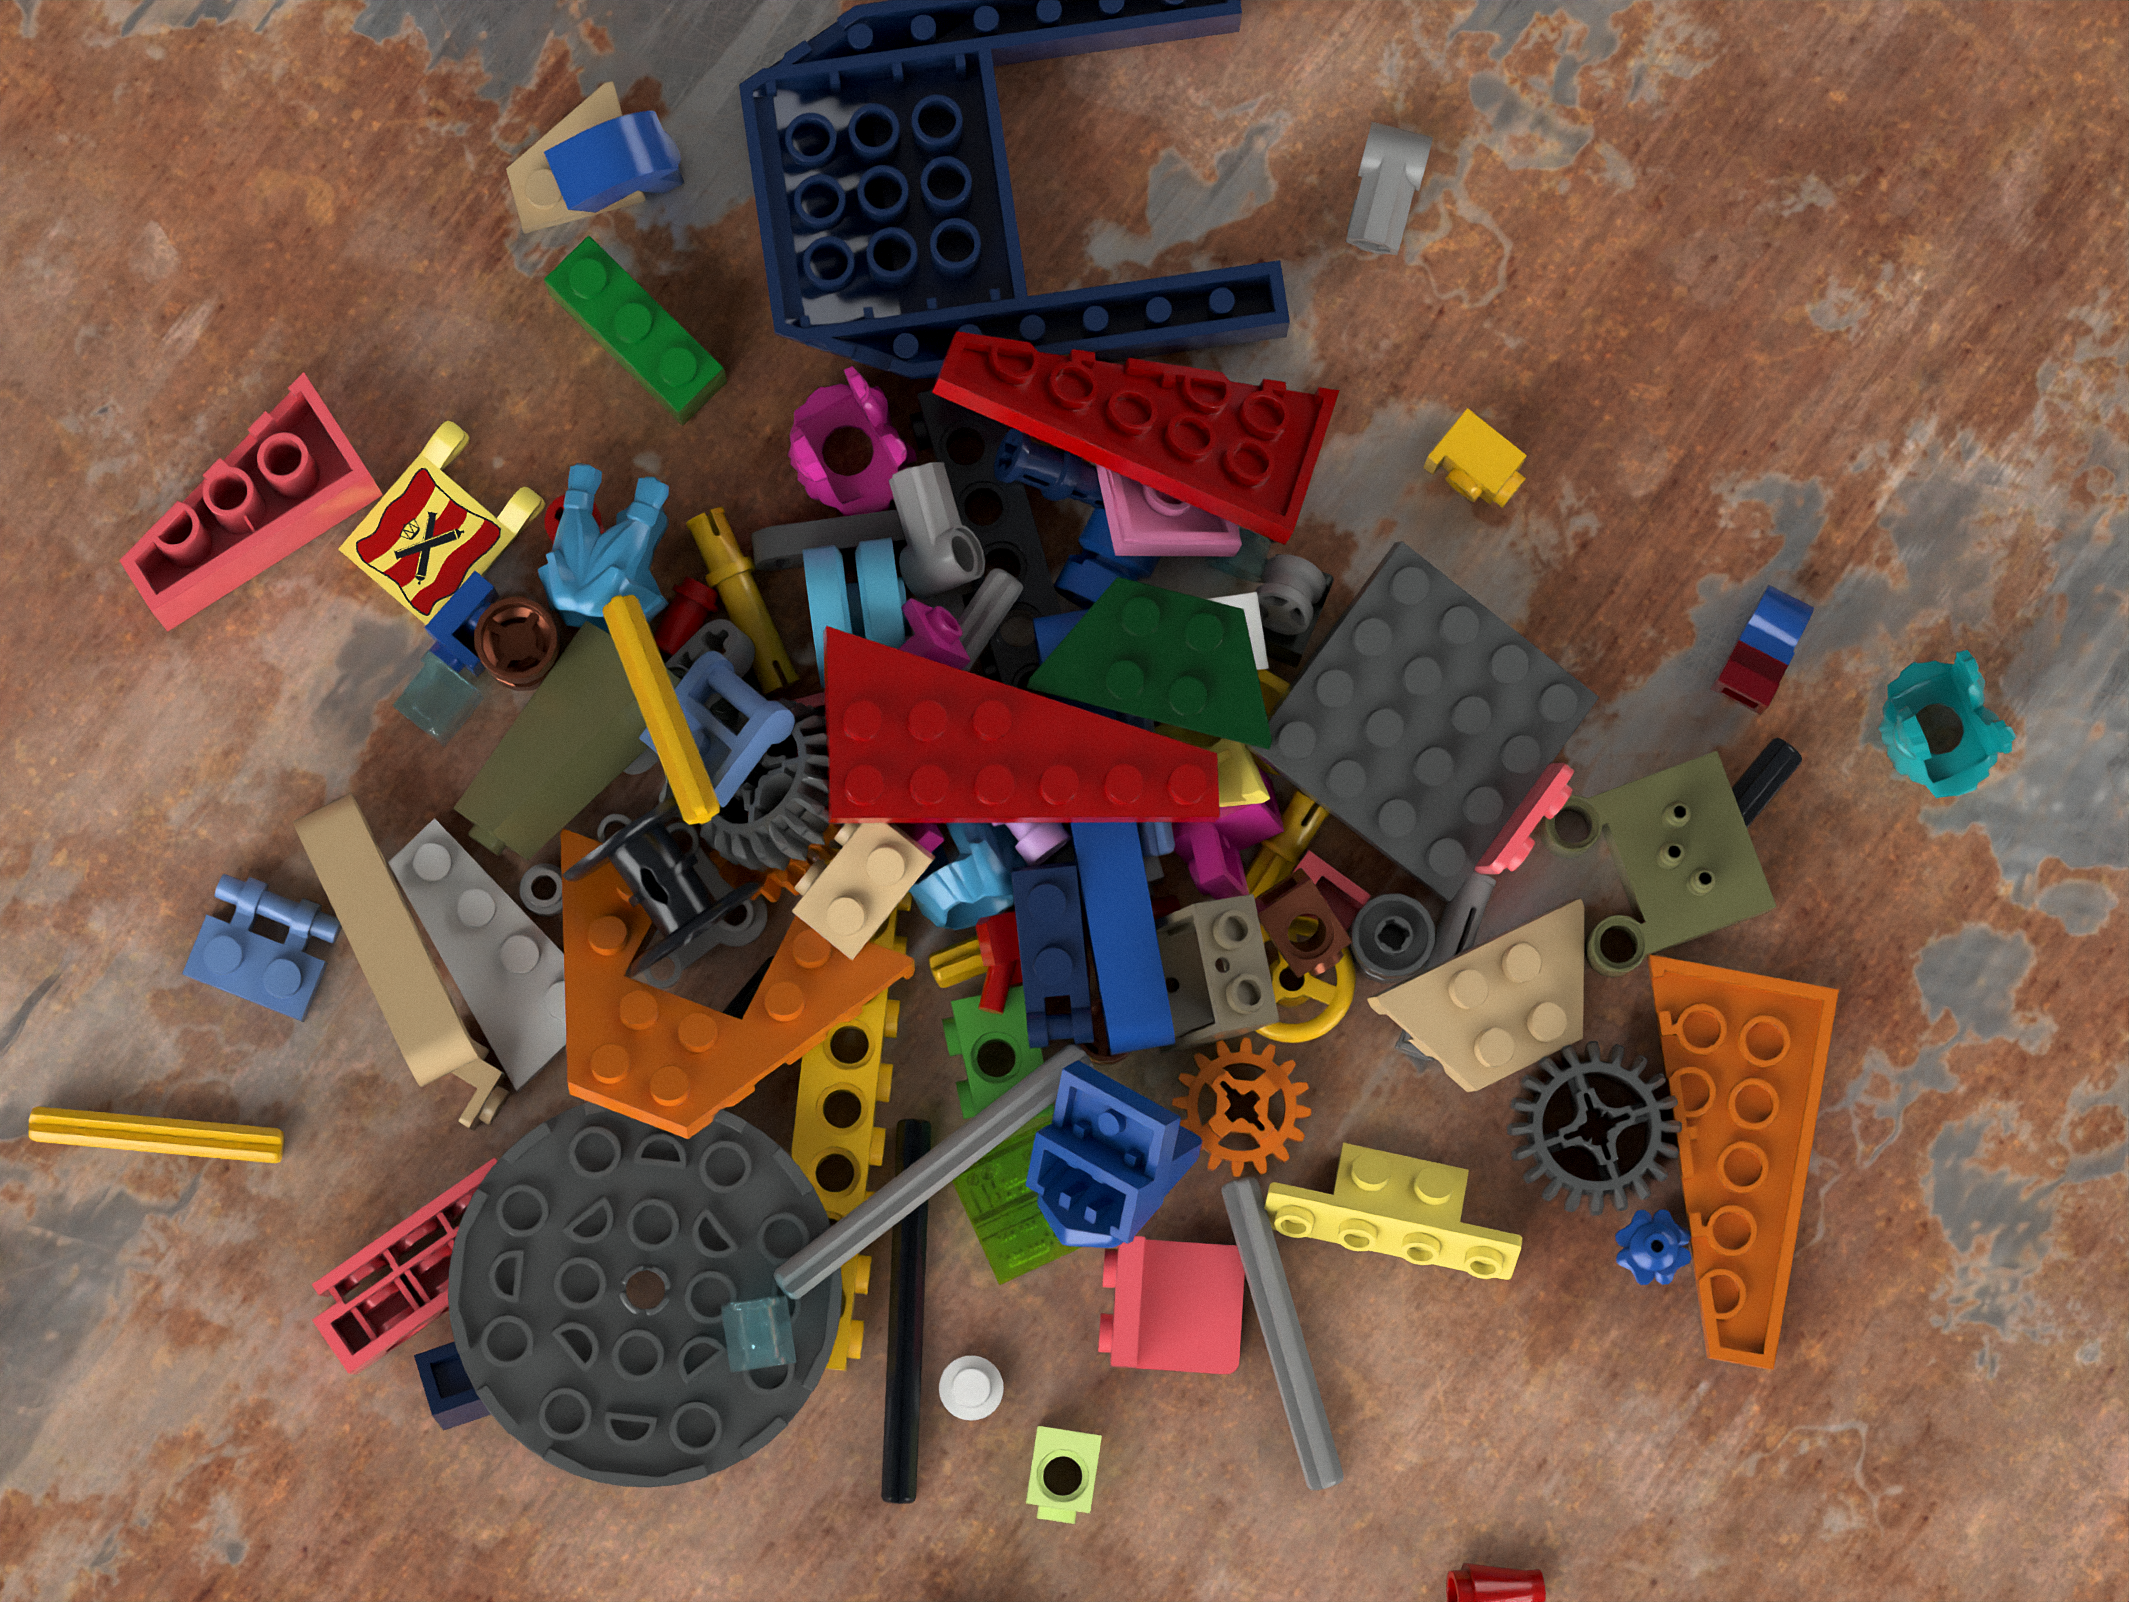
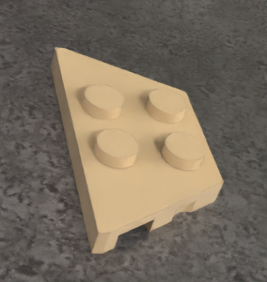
[1367,898,1585,1092]

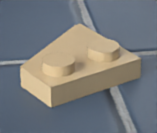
[506,81,646,234]

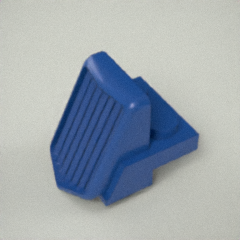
[1025,1060,1202,1248]

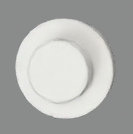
[939,1356,1004,1421]

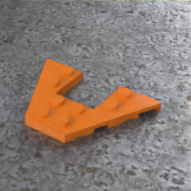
[560,828,915,1139]

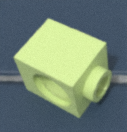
[1026,1426,1102,1524]

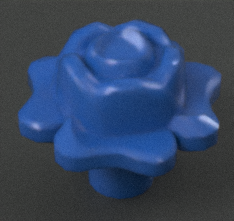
[1615,1209,1692,1285]

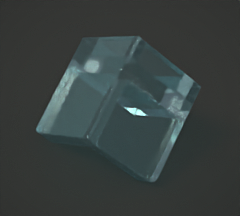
[392,650,484,748]

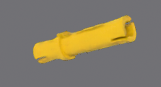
[686,507,801,697]

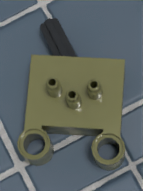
[1539,737,1802,978]

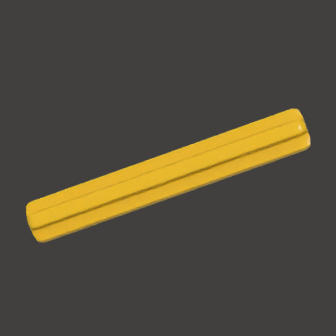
[602,594,720,825]
[28,1106,285,1163]

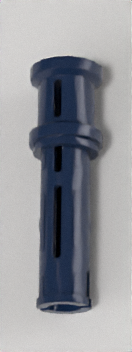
[994,428,1105,510]

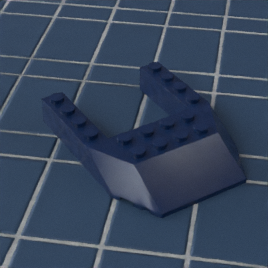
[739,0,1290,379]

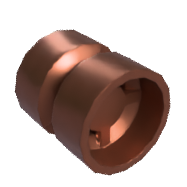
[474,597,564,691]

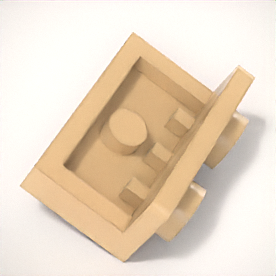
[792,823,936,960]

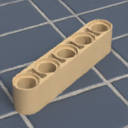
[293,793,479,1087]

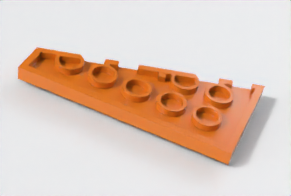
[1647,954,1839,1370]

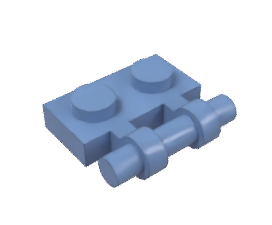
[182,874,342,1022]

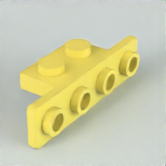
[1264,1143,1523,1280]

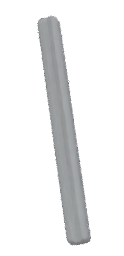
[773,1044,1094,1299]

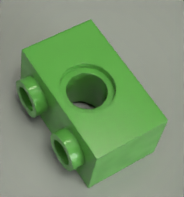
[942,986,1054,1120]

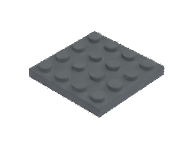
[1245,541,1599,902]

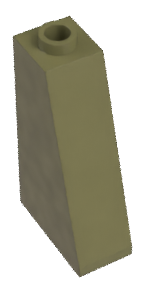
[453,621,681,860]

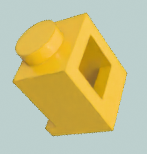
[1423,408,1527,508]

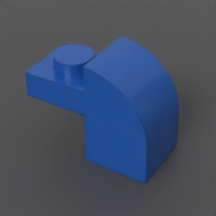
[544,111,685,213]

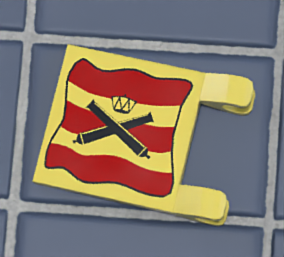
[338,421,546,625]

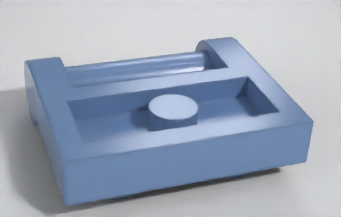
[639,651,795,808]

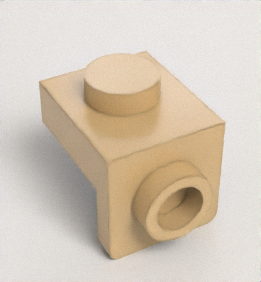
[451,1040,510,1131]

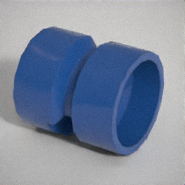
[1054,508,1161,609]

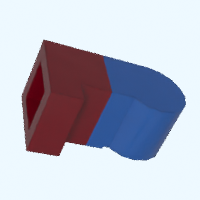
[1710,585,1814,715]

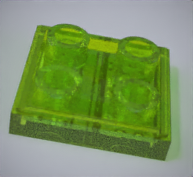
[952,1120,1083,1286]

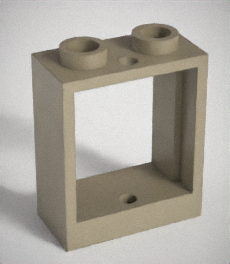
[1154,894,1280,1054]

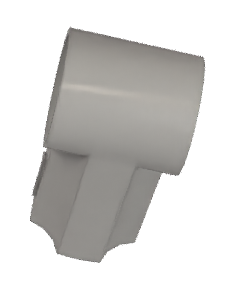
[1346,122,1433,255]
[889,462,985,600]

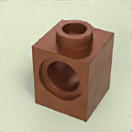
[1254,868,1352,978]

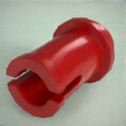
[653,576,719,656]

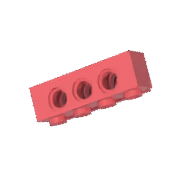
[312,1157,498,1375]

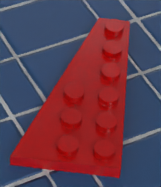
[932,331,1340,545]
[823,626,1220,823]

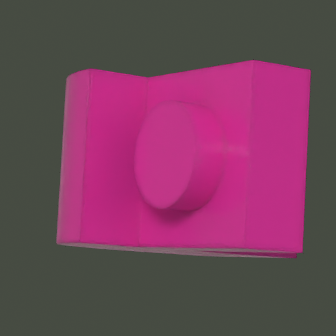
[1171,763,1284,900]

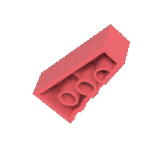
[119,372,383,632]

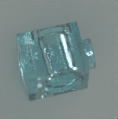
[720,1294,796,1372]

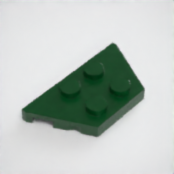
[1027,577,1272,750]

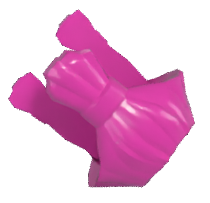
[787,366,917,516]

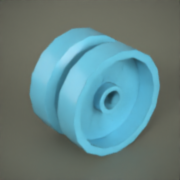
[802,537,911,688]

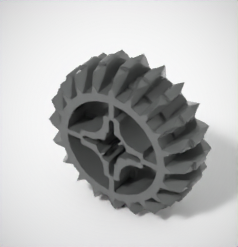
[698,698,841,873]
[1507,1041,1682,1216]

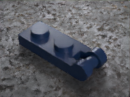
[1011,861,1095,1049]

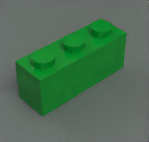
[543,235,727,426]

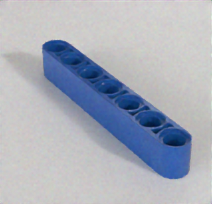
[1032,609,1175,1055]

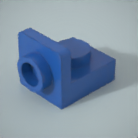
[424,571,500,677]

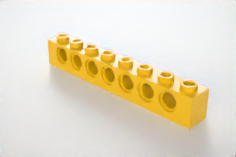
[791,848,913,1371]

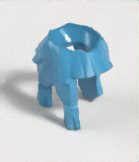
[538,463,669,633]
[908,823,1029,930]

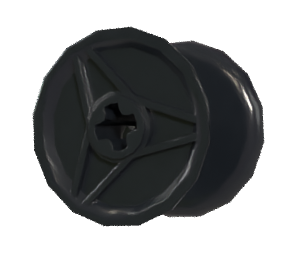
[562,795,765,977]

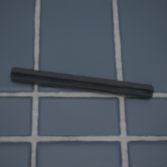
[881,1119,931,1504]

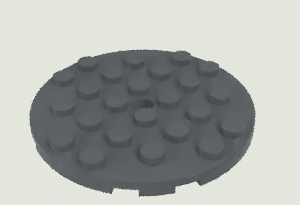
[448,1102,842,1488]

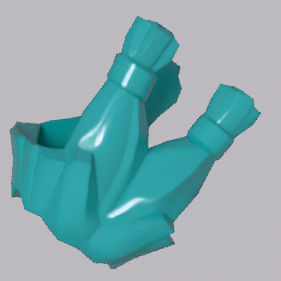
[1878,650,2017,798]

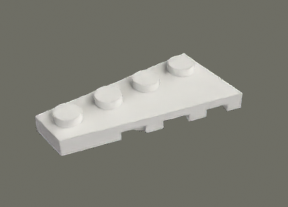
[388,818,566,1093]

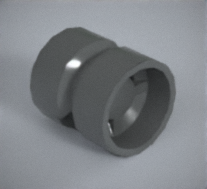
[1347,894,1435,984]

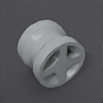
[1254,555,1326,635]

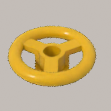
[1255,915,1356,1043]

